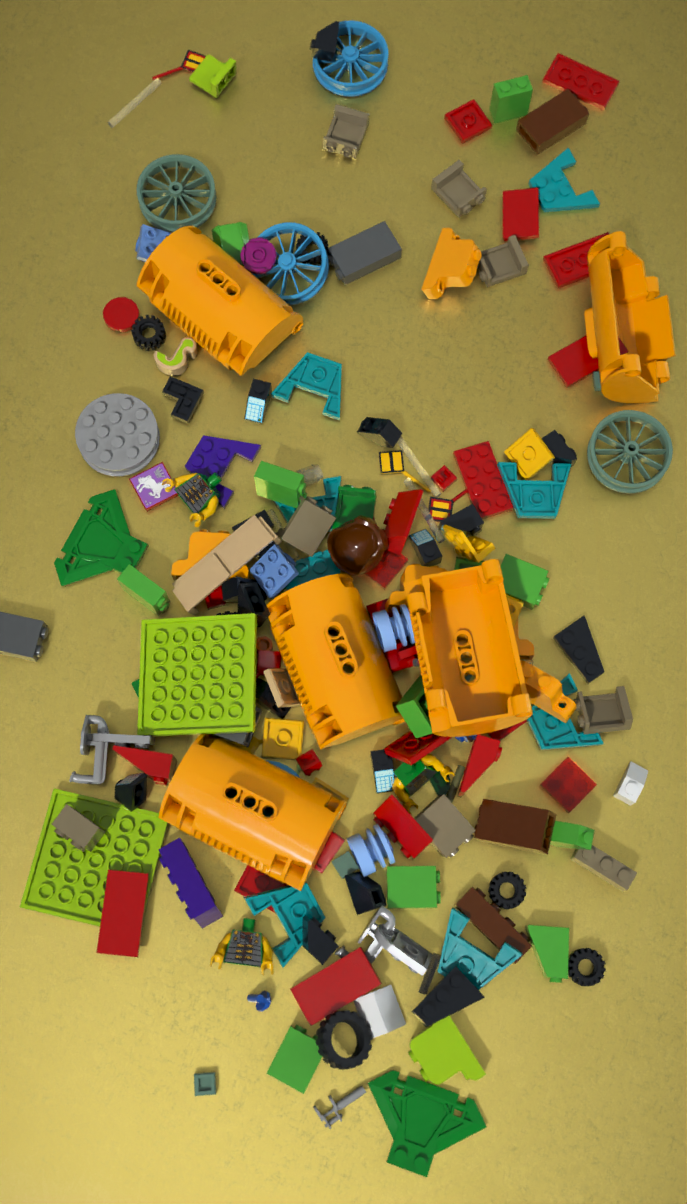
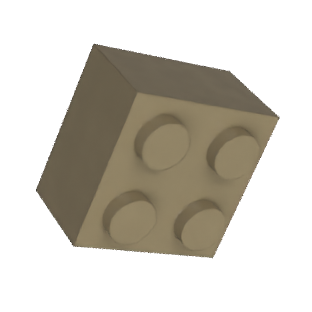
[52,804,105,852]

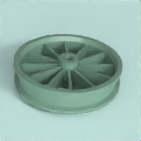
[136,154,216,233]
[587,410,673,494]

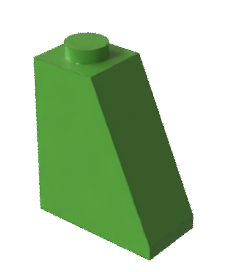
[550,821,595,850]
[525,925,569,983]

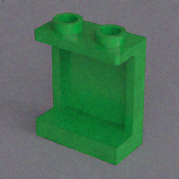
[332,485,377,530]

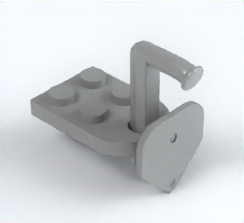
[69,715,155,784]
[335,906,433,976]

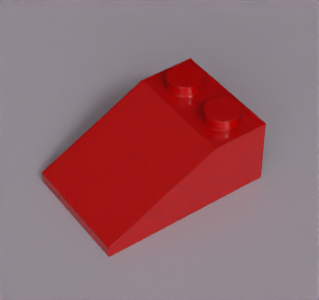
[457,735,502,798]
[113,745,177,786]

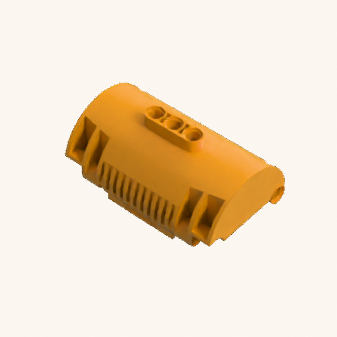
[136,225,304,376]
[584,231,676,404]
[404,559,533,737]
[266,574,405,750]
[159,734,347,891]

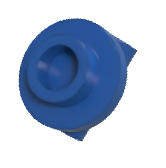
[247,991,271,1012]

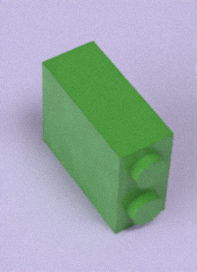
[489,75,533,123]
[254,461,307,508]
[501,554,550,610]
[117,564,170,616]
[386,866,441,909]
[267,1024,322,1094]

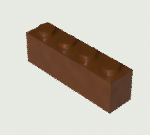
[454,887,532,964]

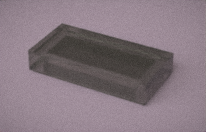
[418,953,441,995]

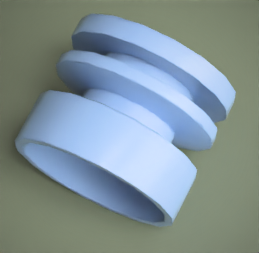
[372,604,415,652]
[346,824,395,877]

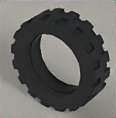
[316,1010,372,1070]

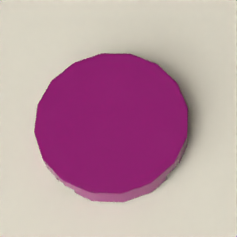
[240,237,277,275]

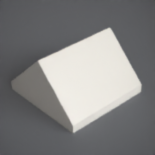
[354,985,406,1038]

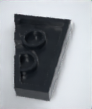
[553,615,604,684]
[411,966,485,1027]

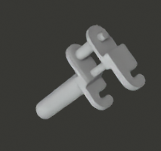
[313,1085,366,1129]

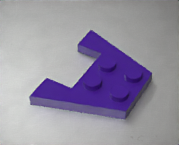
[185,435,261,509]

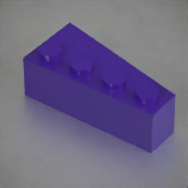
[158,837,223,929]

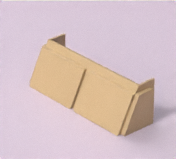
[172,515,282,615]

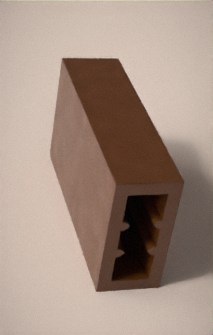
[516,89,589,155]
[474,799,556,854]

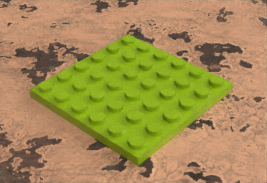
[137,613,257,736]
[20,788,168,927]

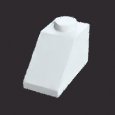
[613,761,648,806]

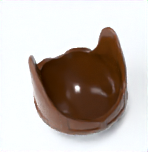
[327,515,389,576]

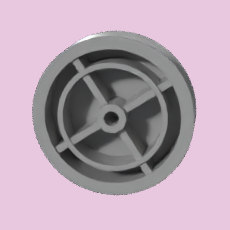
[75,393,160,477]

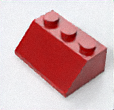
[382,489,424,555]
[373,795,433,860]

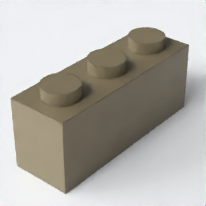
[571,845,637,892]

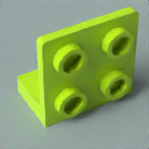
[189,54,237,98]

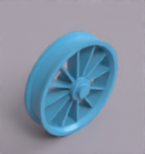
[313,21,388,97]
[252,222,329,305]

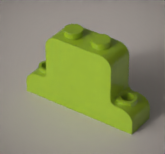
[408,1016,486,1085]

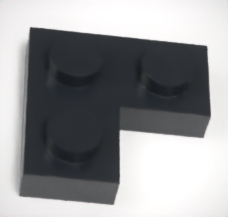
[162,376,204,424]

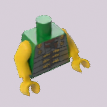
[162,472,222,527]
[392,754,455,814]
[210,918,274,975]

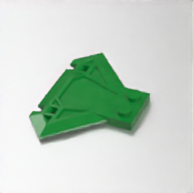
[54,489,149,587]
[368,1070,487,1177]

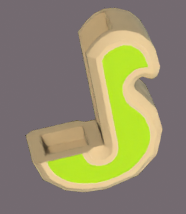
[154,337,198,376]

